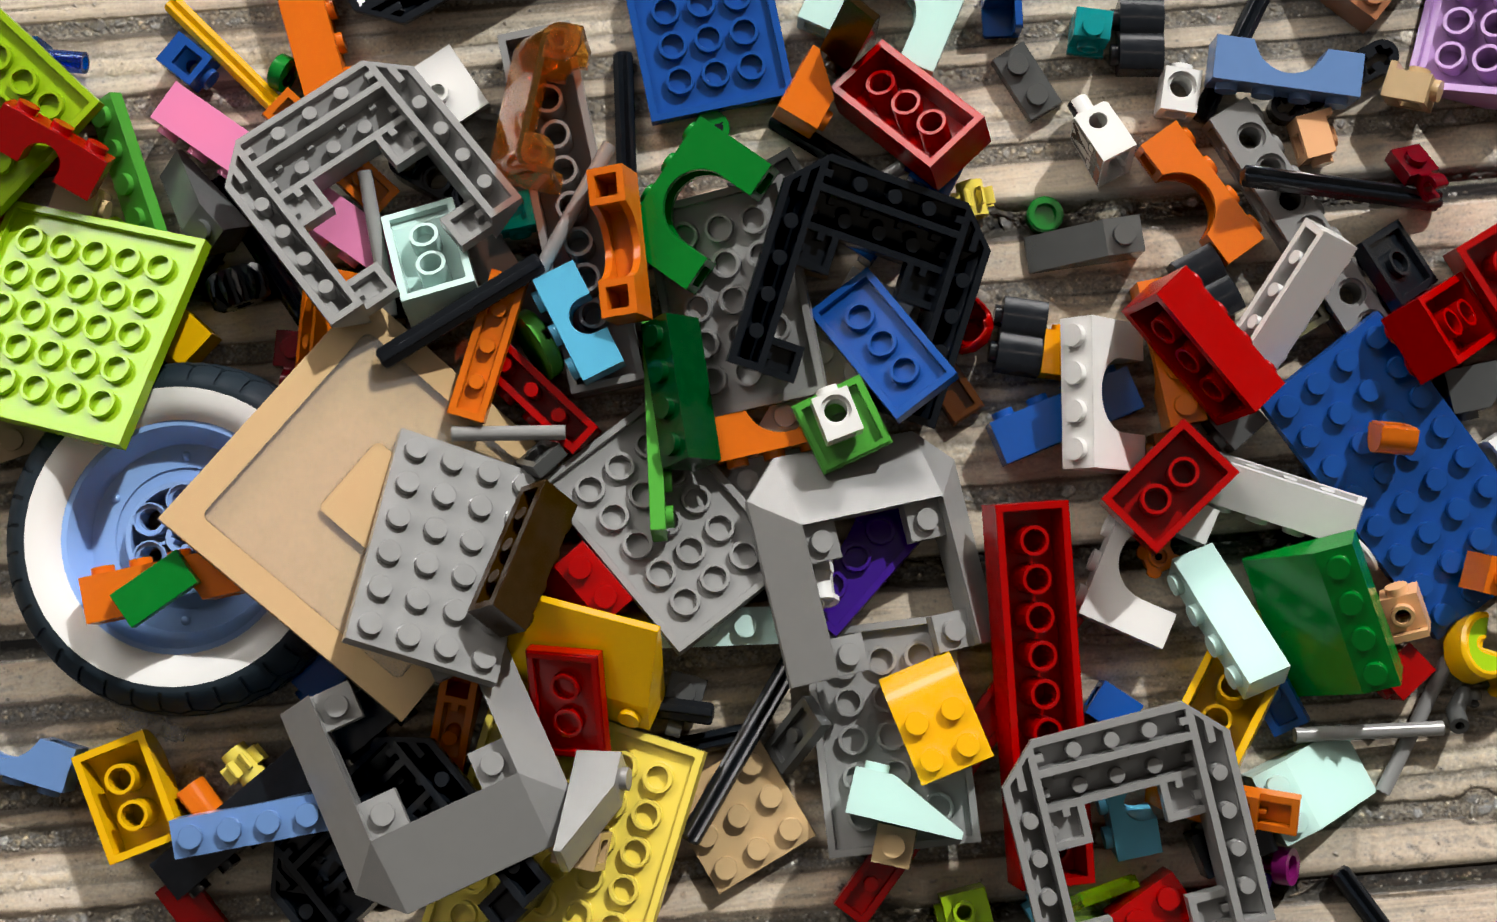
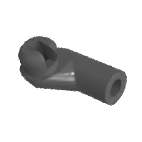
[1445,685,1482,734]

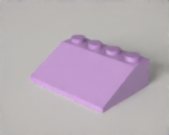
[1409,0,1497,110]

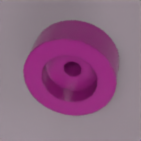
[1262,846,1300,886]

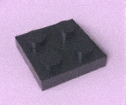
[1354,219,1438,312]

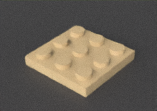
[687,740,816,894]

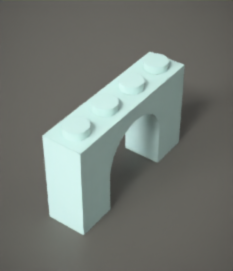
[797,0,965,77]

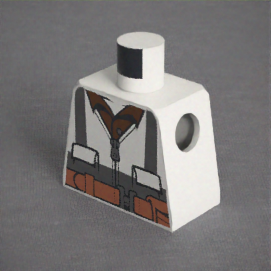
[1067,94,1137,188]

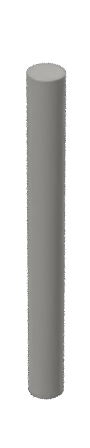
[539,141,616,274]
[357,169,398,317]
[1376,656,1450,796]
[1292,721,1445,743]

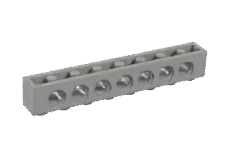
[1201,97,1388,339]

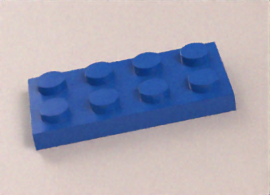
[812,267,959,424]

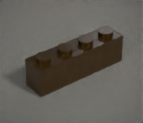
[467,479,578,638]

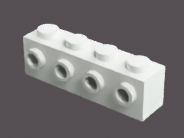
[1236,217,1358,370]
[1209,452,1367,538]

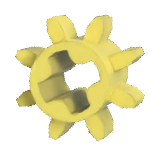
[950,178,996,220]
[220,741,269,787]

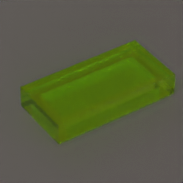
[1070,873,1140,914]

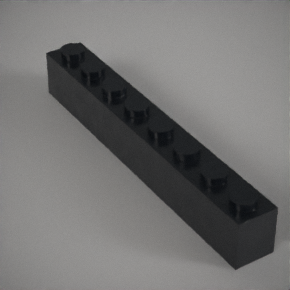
[149,689,422,900]

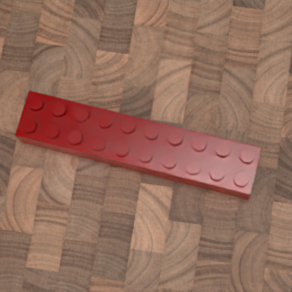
[981,500,1096,891]

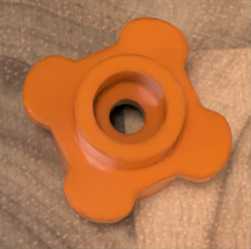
[1136,540,1179,579]

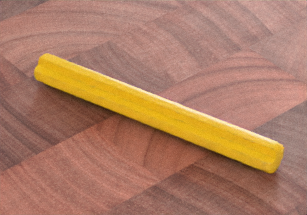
[164,0,279,109]

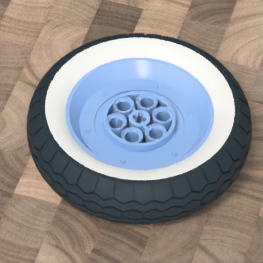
[6,362,320,717]

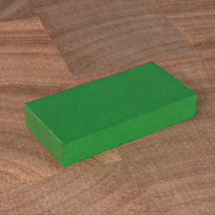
[110,550,201,628]

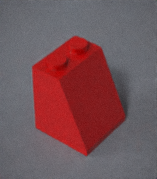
[542,541,635,616]

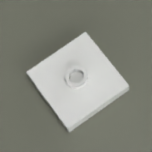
[414,44,490,125]

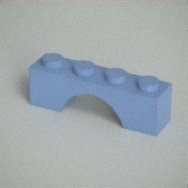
[1204,34,1365,110]
[0,737,89,797]
[169,792,328,860]

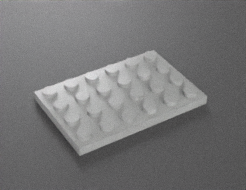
[653,174,828,417]
[540,403,766,657]
[341,428,544,688]
[809,616,982,859]

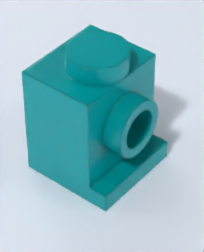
[1066,6,1114,60]
[500,189,538,240]

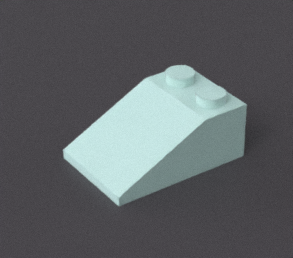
[381,197,479,328]
[1241,724,1377,847]
[845,760,964,840]

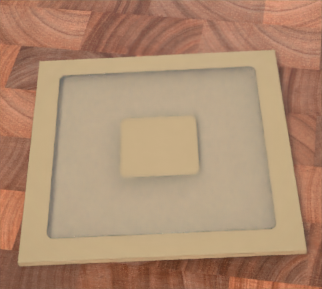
[157,308,561,722]

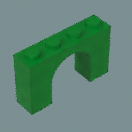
[640,116,780,295]

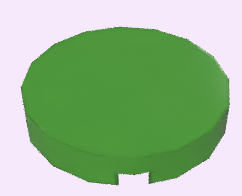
[514,309,564,379]

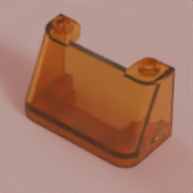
[490,22,591,196]

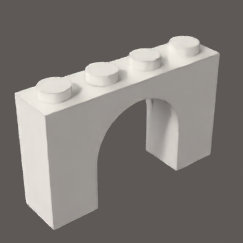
[1060,315,1145,474]
[1075,505,1220,649]

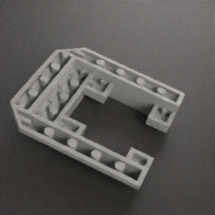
[224,60,523,328]
[745,431,991,689]
[280,645,569,914]
[1001,701,1276,922]

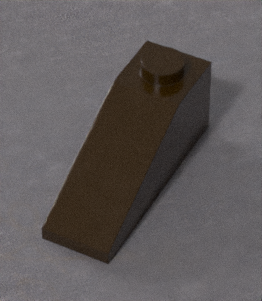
[820,0,880,79]

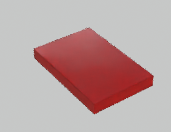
[525,644,611,757]

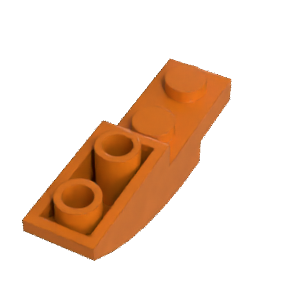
[1144,785,1302,836]

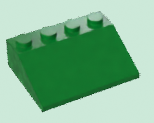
[1242,529,1403,696]

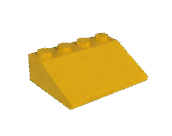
[507,595,665,731]

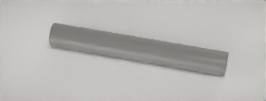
[451,425,566,441]

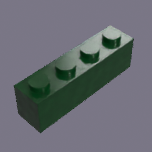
[641,312,721,471]

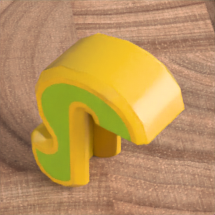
[1443,612,1497,698]

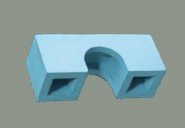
[531,260,627,386]
[1095,793,1163,862]

